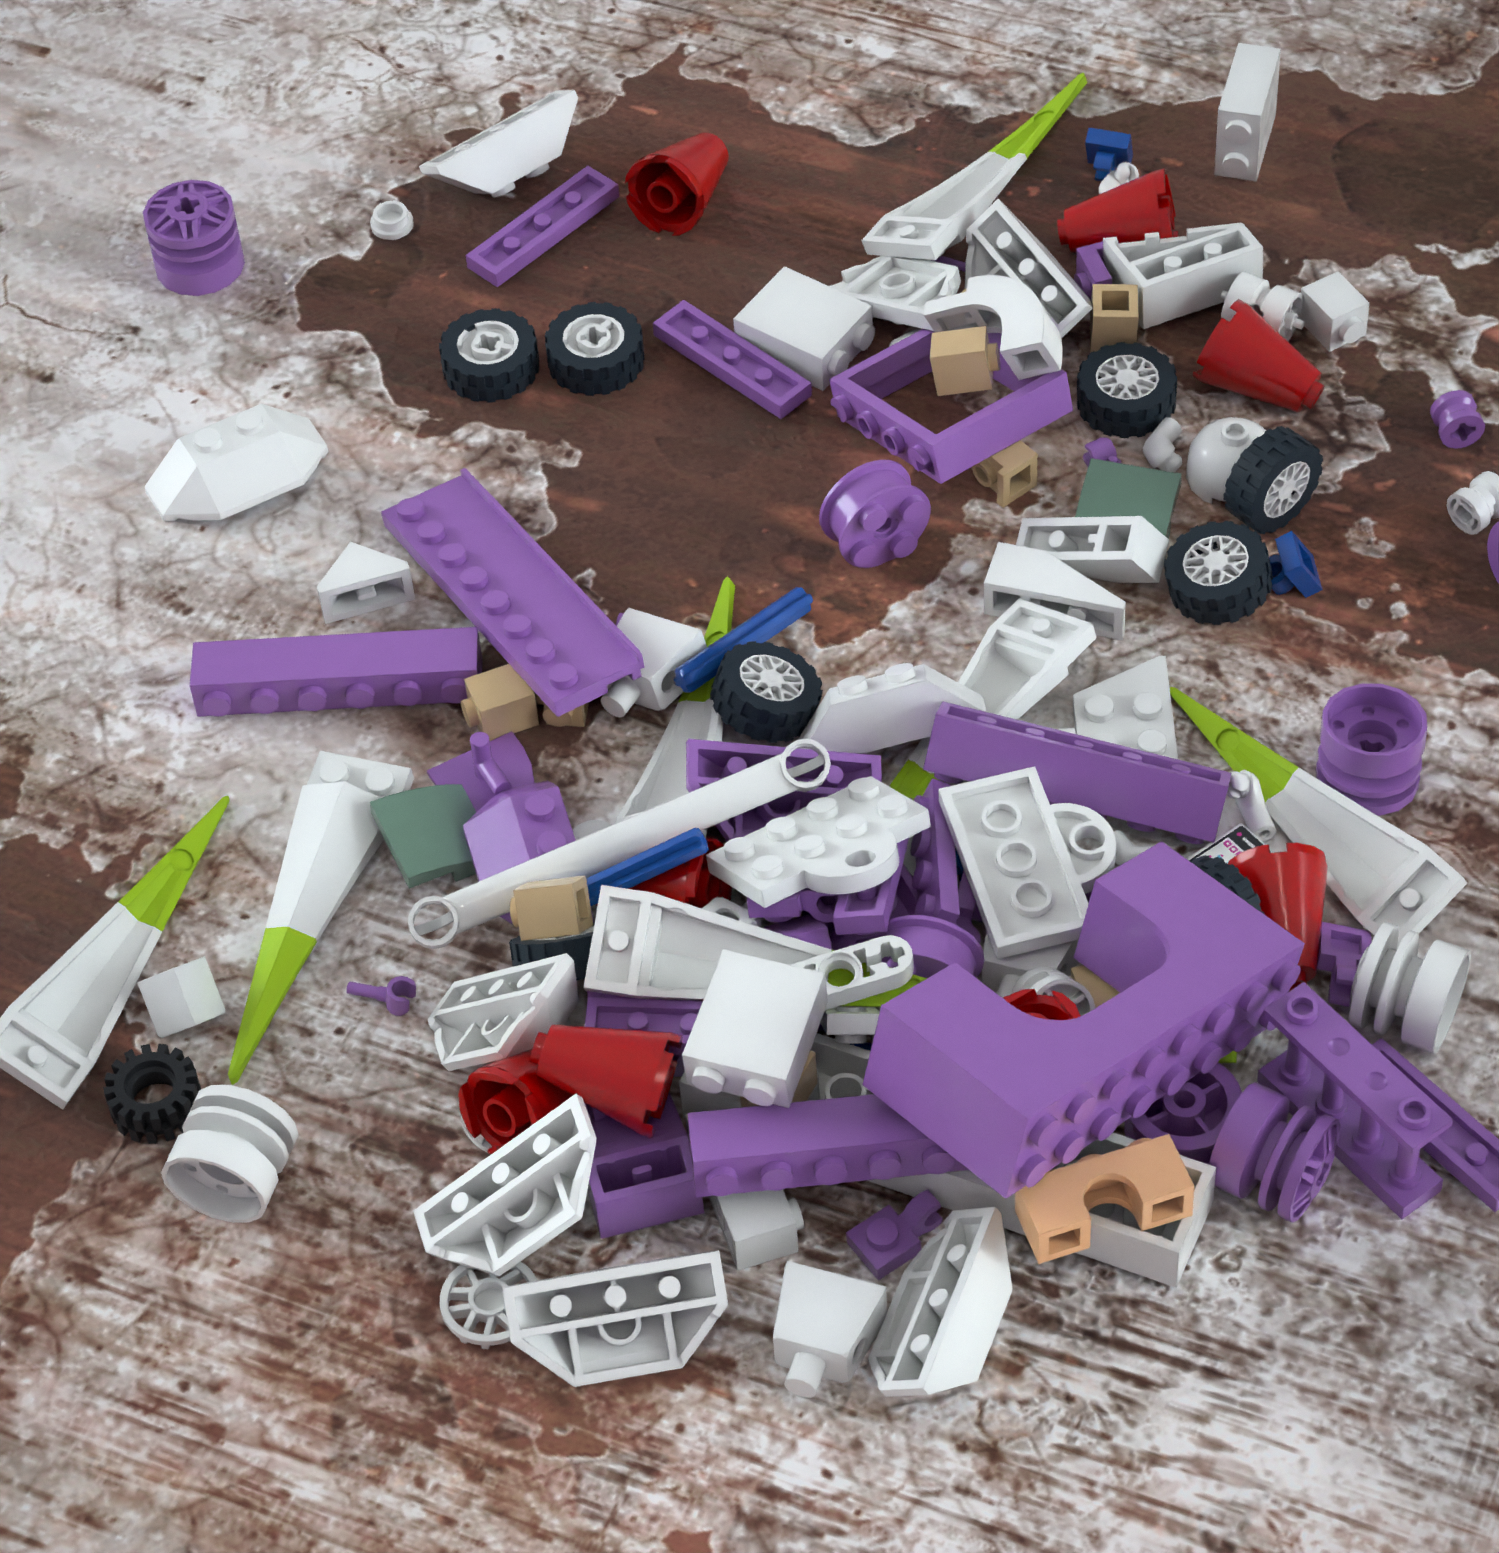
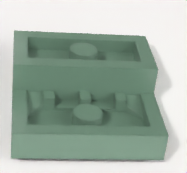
[1075,458,1182,539]
[370,784,476,889]

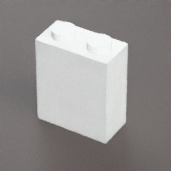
[1214,43,1281,181]
[733,266,875,391]
[682,949,828,1108]

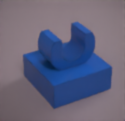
[1085,128,1133,181]
[1269,531,1322,598]

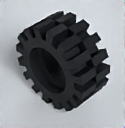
[103,1044,201,1144]

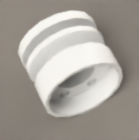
[1348,922,1471,1054]
[161,1085,298,1223]

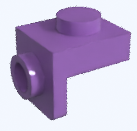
[1074,241,1119,300]

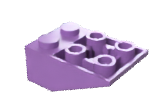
[584,1092,704,1239]

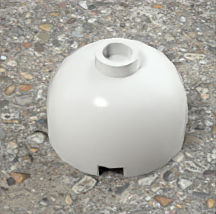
[1186,417,1266,504]

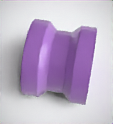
[1430,390,1485,449]

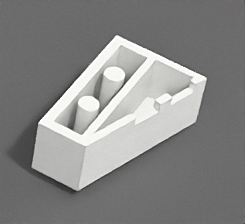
[1103,223,1263,329]

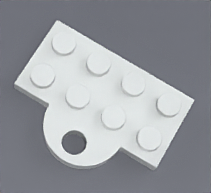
[939,766,1116,959]
[706,776,931,908]

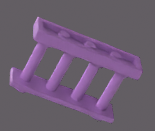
[1257,982,1453,1219]

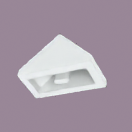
[317,542,415,624]

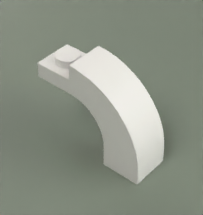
[923,275,1063,380]

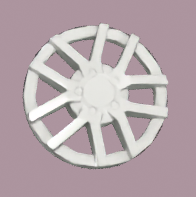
[440,1262,537,1349]

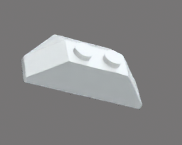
[419,90,578,197]
[965,199,1093,338]
[145,404,328,521]
[798,663,986,754]
[428,953,579,1071]
[413,1094,597,1276]
[868,1207,1013,1397]
[502,1250,728,1387]

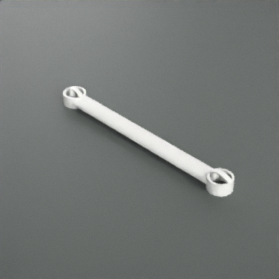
[408,739,831,949]

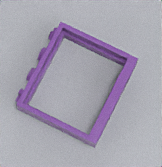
[829,329,1073,484]

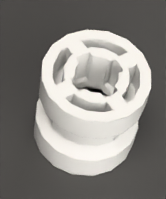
[1446,471,1499,535]

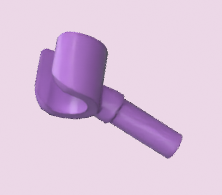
[1083,437,1123,467]
[346,976,416,1016]

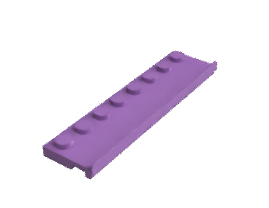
[381,468,644,717]

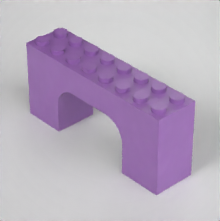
[863,841,1305,1199]

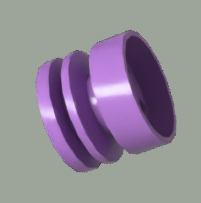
[143,180,245,296]
[1316,683,1427,816]
[1209,1082,1341,1223]

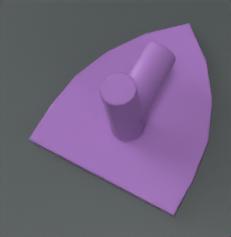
[427,731,534,812]

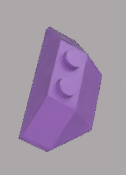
[686,739,882,841]
[463,780,594,928]

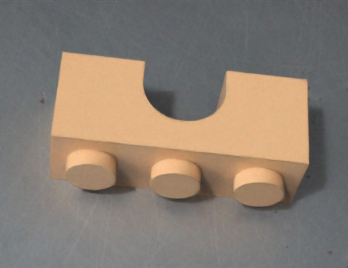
[1015,1134,1195,1264]

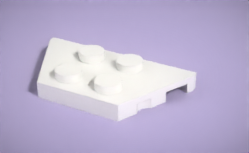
[829,256,961,331]
[1073,656,1178,759]

